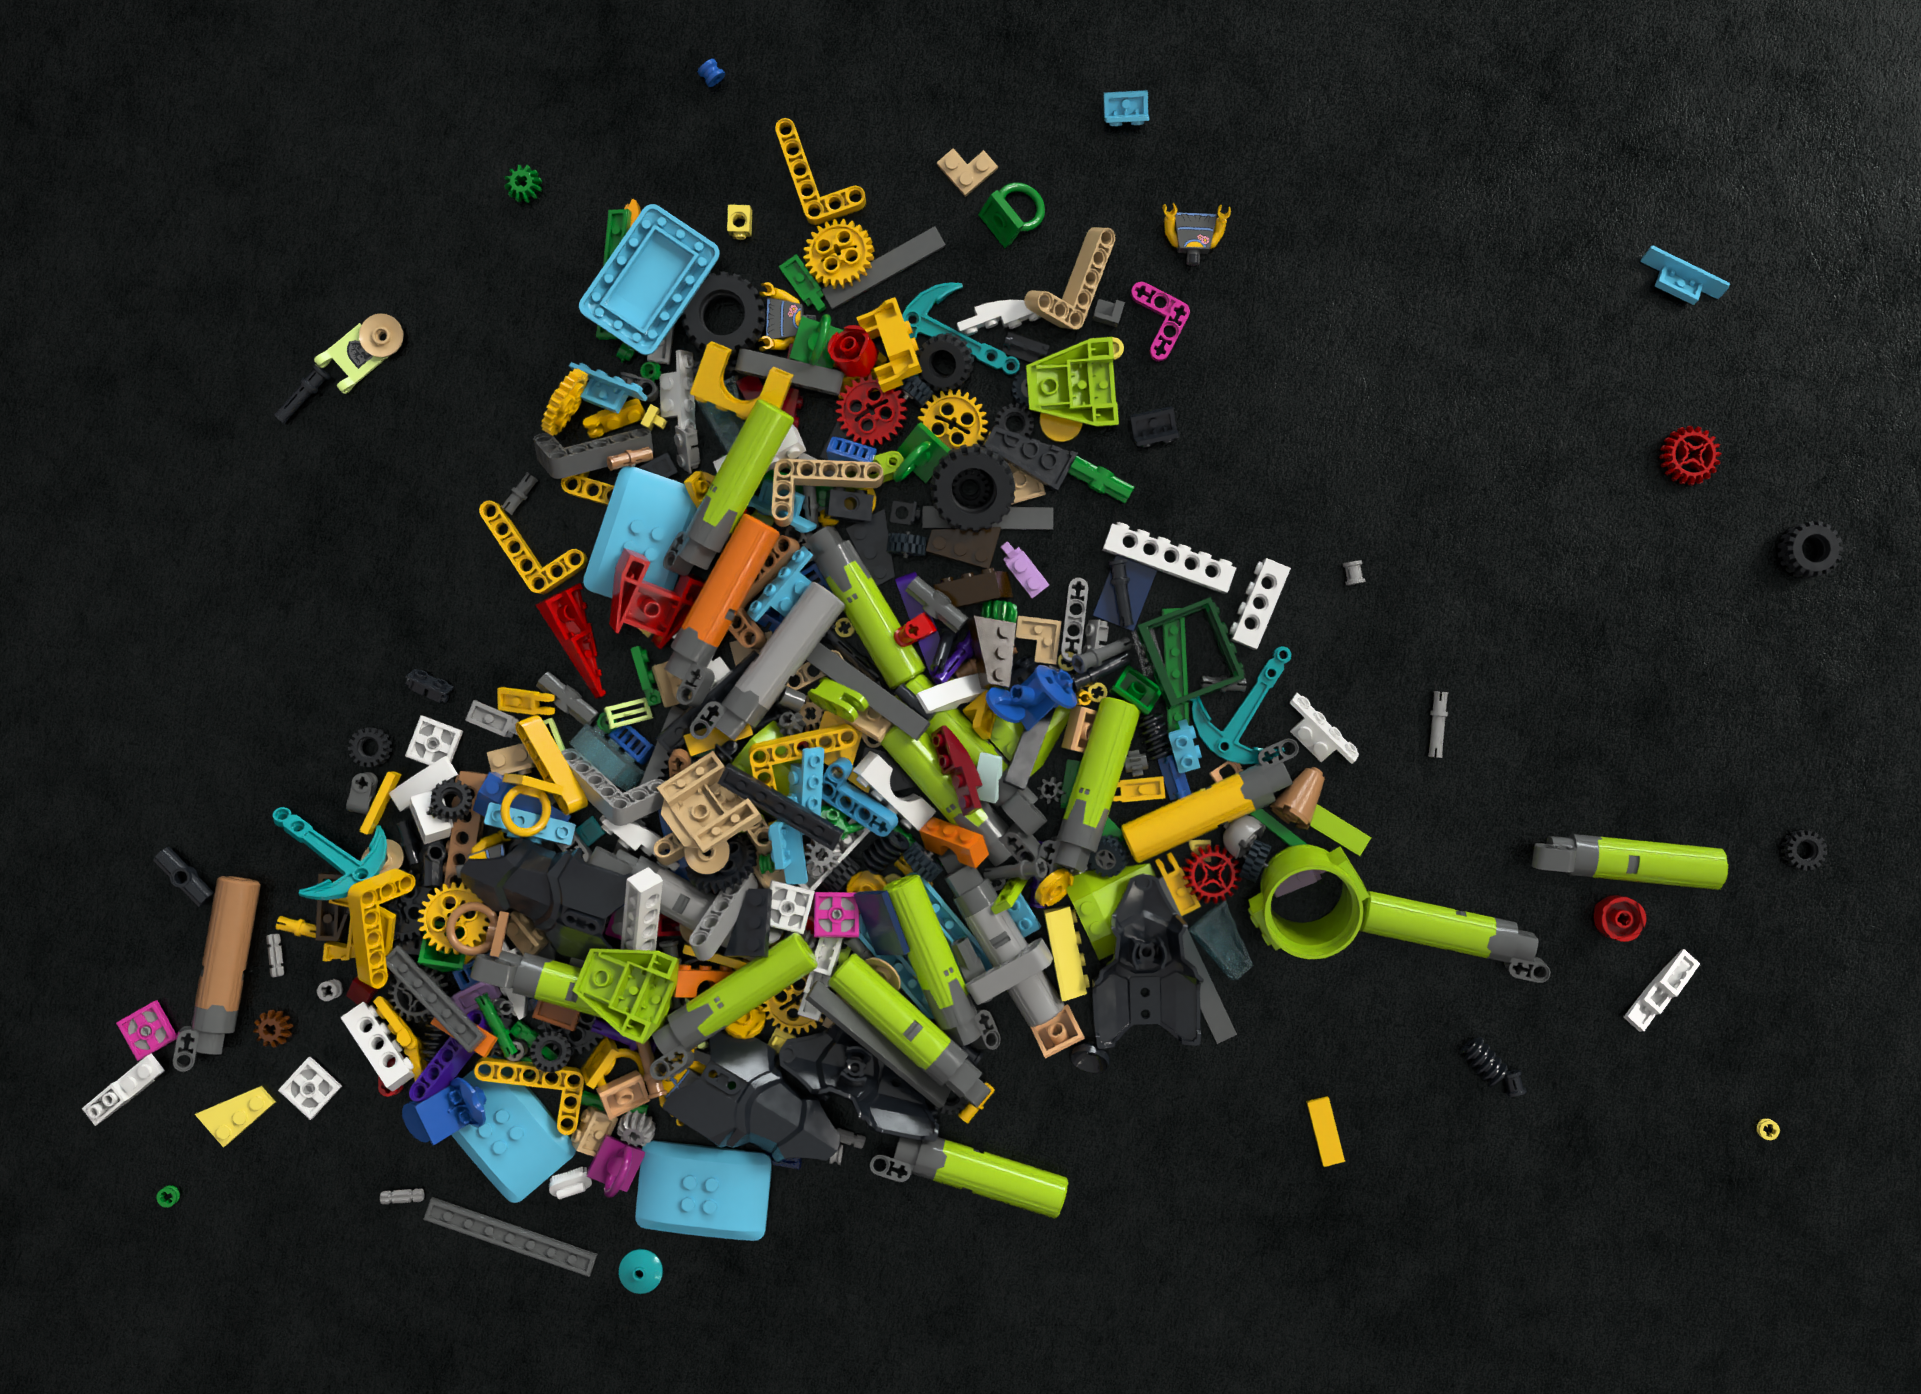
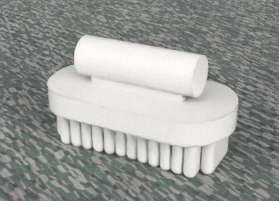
[549,1167,592,1199]

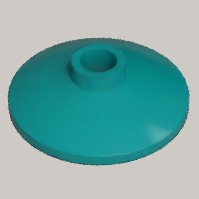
[619,1249,663,1294]

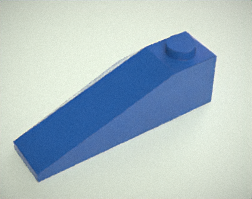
[473,772,571,822]

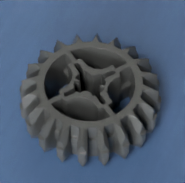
[388,963,449,1023]

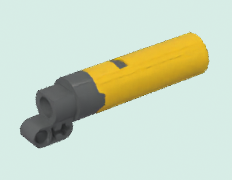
[1121,738,1299,863]

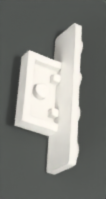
[660,350,696,430]
[1290,693,1359,764]

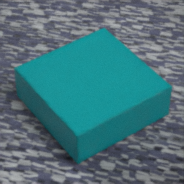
[575,816,606,847]

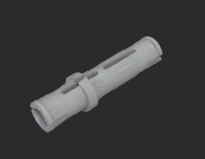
[1428,691,1448,758]

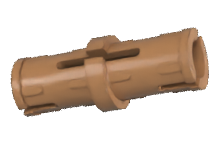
[607,447,653,471]

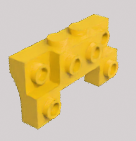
[856,297,922,392]

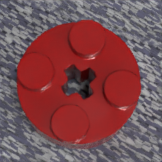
[827,325,879,377]
[1594,895,1646,942]

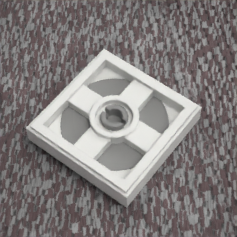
[405,715,463,766]
[769,880,815,934]
[278,1057,342,1120]

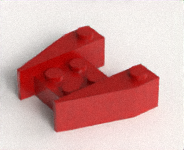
[609,548,706,649]

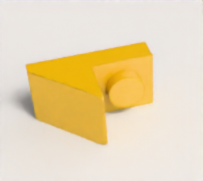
[963,690,996,740]

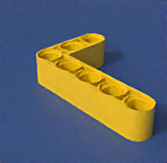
[775,118,866,225]
[479,501,588,594]
[748,724,857,791]
[347,868,416,989]
[474,1057,584,1135]

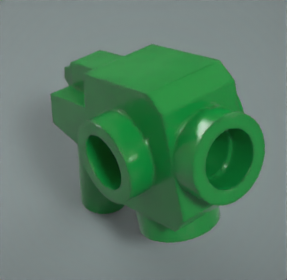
[821,804,864,840]

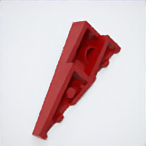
[536,583,606,698]

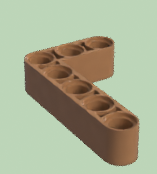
[729,535,800,649]

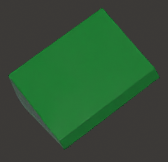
[1109,665,1161,717]
[418,921,466,972]

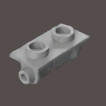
[674,425,700,473]
[1082,620,1109,661]

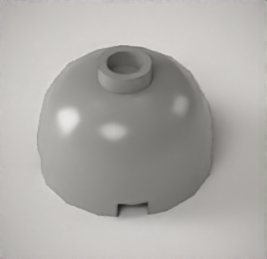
[1223,815,1266,859]

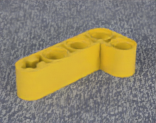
[561,471,614,506]

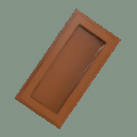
[532,1000,581,1031]

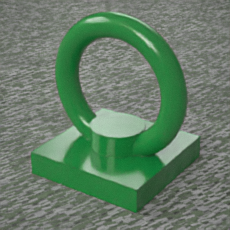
[978,183,1045,248]
[789,314,844,369]
[893,422,951,483]

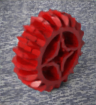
[1659,426,1722,485]
[1182,844,1241,904]

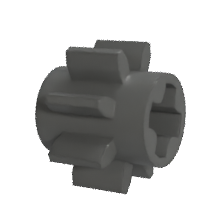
[777,710,806,737]
[1124,750,1148,777]
[1037,777,1066,804]

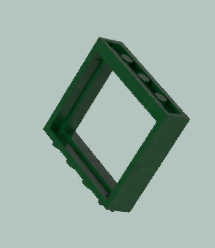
[1135,597,1245,710]

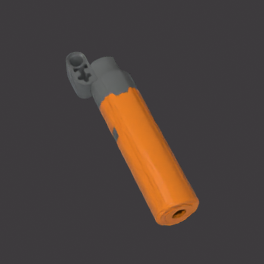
[664,514,780,707]

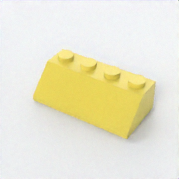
[1043,905,1090,1001]

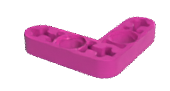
[1131,282,1190,362]

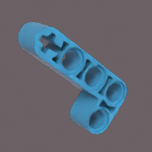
[822,757,898,837]

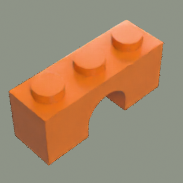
[919,817,989,869]
[672,964,736,998]

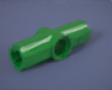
[1068,456,1134,504]

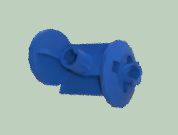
[986,665,1077,731]
[402,1077,487,1145]

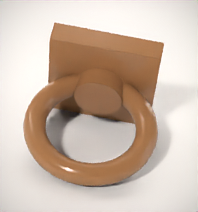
[446,902,510,957]

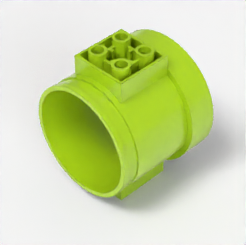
[1248,845,1370,959]

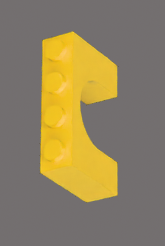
[690,341,794,420]

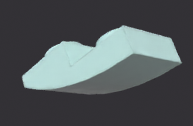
[977,752,1002,803]

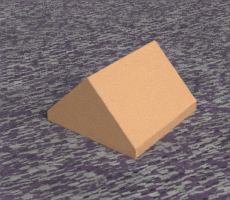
[1062,706,1097,753]
[1031,1004,1085,1058]
[596,1070,650,1120]

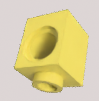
[727,205,752,240]

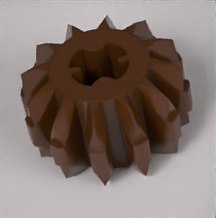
[253,1009,293,1048]

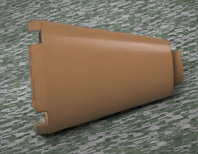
[1270,767,1325,830]

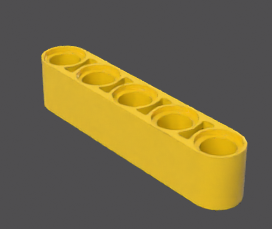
[515,715,588,815]

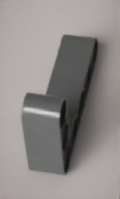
[533,428,654,479]

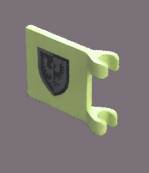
[314,323,389,394]

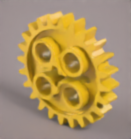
[803,219,874,289]
[541,368,589,436]
[918,389,988,450]
[418,882,489,955]
[762,973,824,1034]

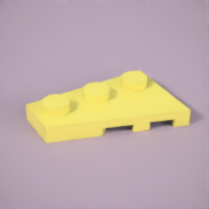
[195,1086,276,1147]

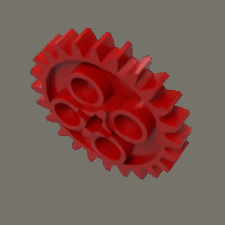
[836,374,907,447]

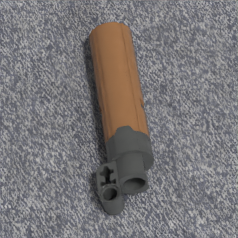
[173,876,261,1072]

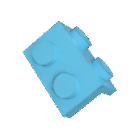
[1104,91,1149,126]
[1168,719,1202,773]
[1007,893,1041,937]

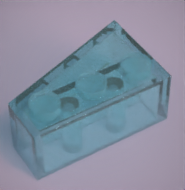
[696,376,744,454]
[569,723,645,791]
[1188,900,1253,980]

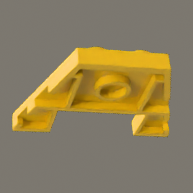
[819,711,870,793]
[323,897,396,961]

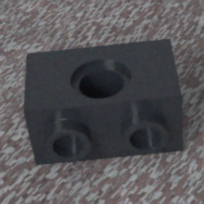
[824,487,874,524]

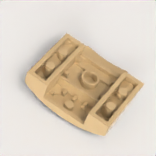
[657,751,762,853]

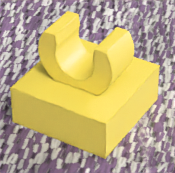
[640,404,667,431]
[768,1026,796,1053]

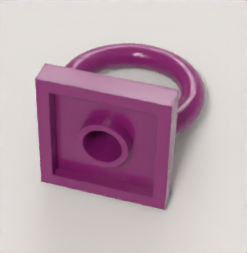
[586,1134,645,1198]

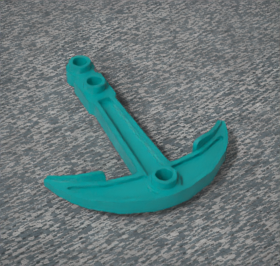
[902,283,1020,377]
[1192,646,1291,765]
[273,807,387,900]

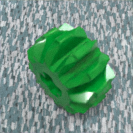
[504,165,542,203]
[981,600,1018,623]

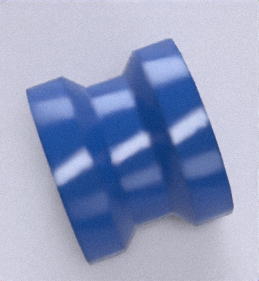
[697,59,725,87]

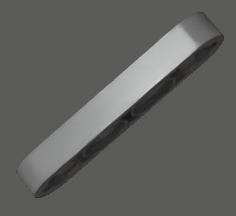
[1061,578,1088,663]

